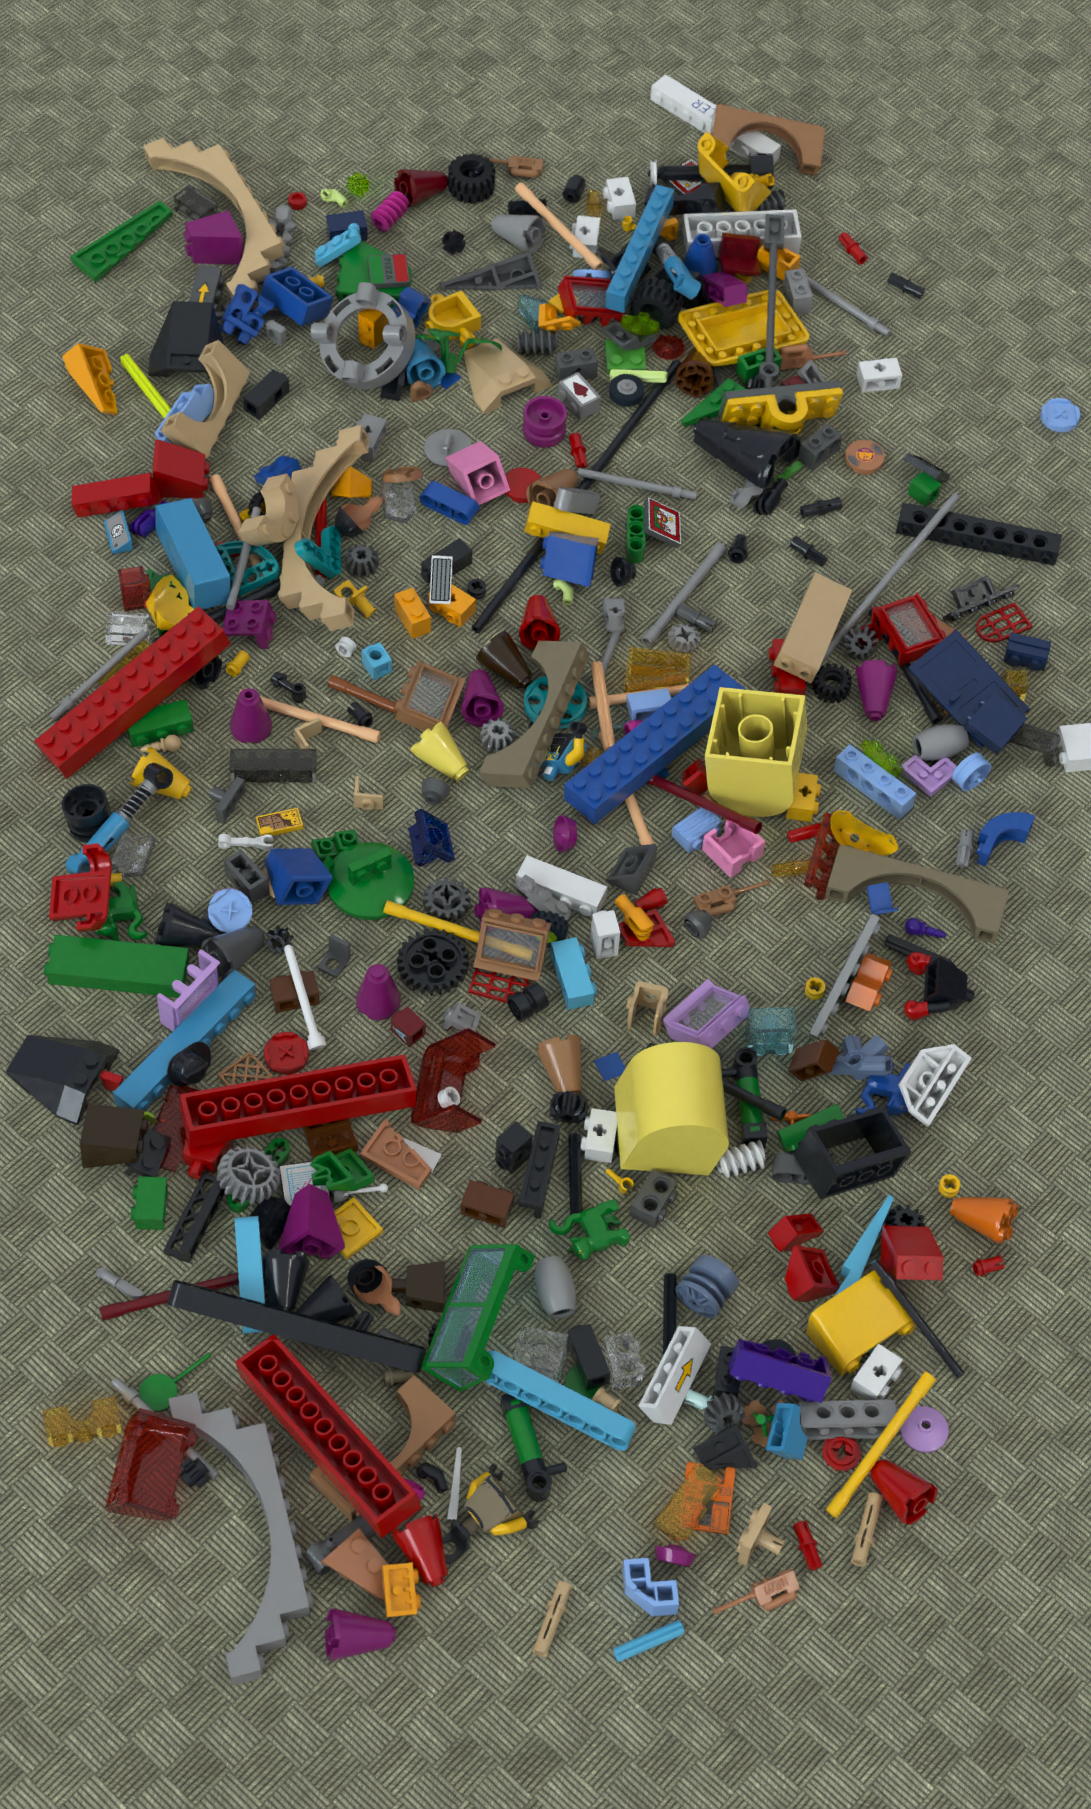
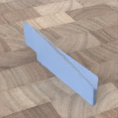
[155,384,214,444]

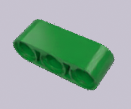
[626,505,646,564]

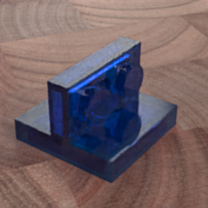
[408,809,455,867]

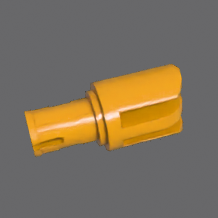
[614,894,654,941]

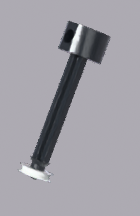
[648,153,774,189]

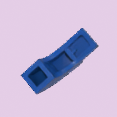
[976,812,1035,866]

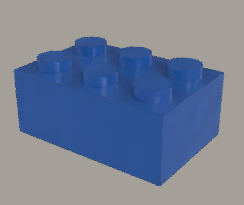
[261,267,333,326]

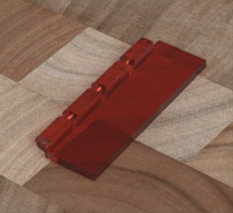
[153,1085,200,1173]

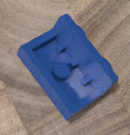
[254,456,301,485]

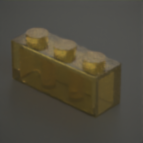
[652,1462,723,1543]

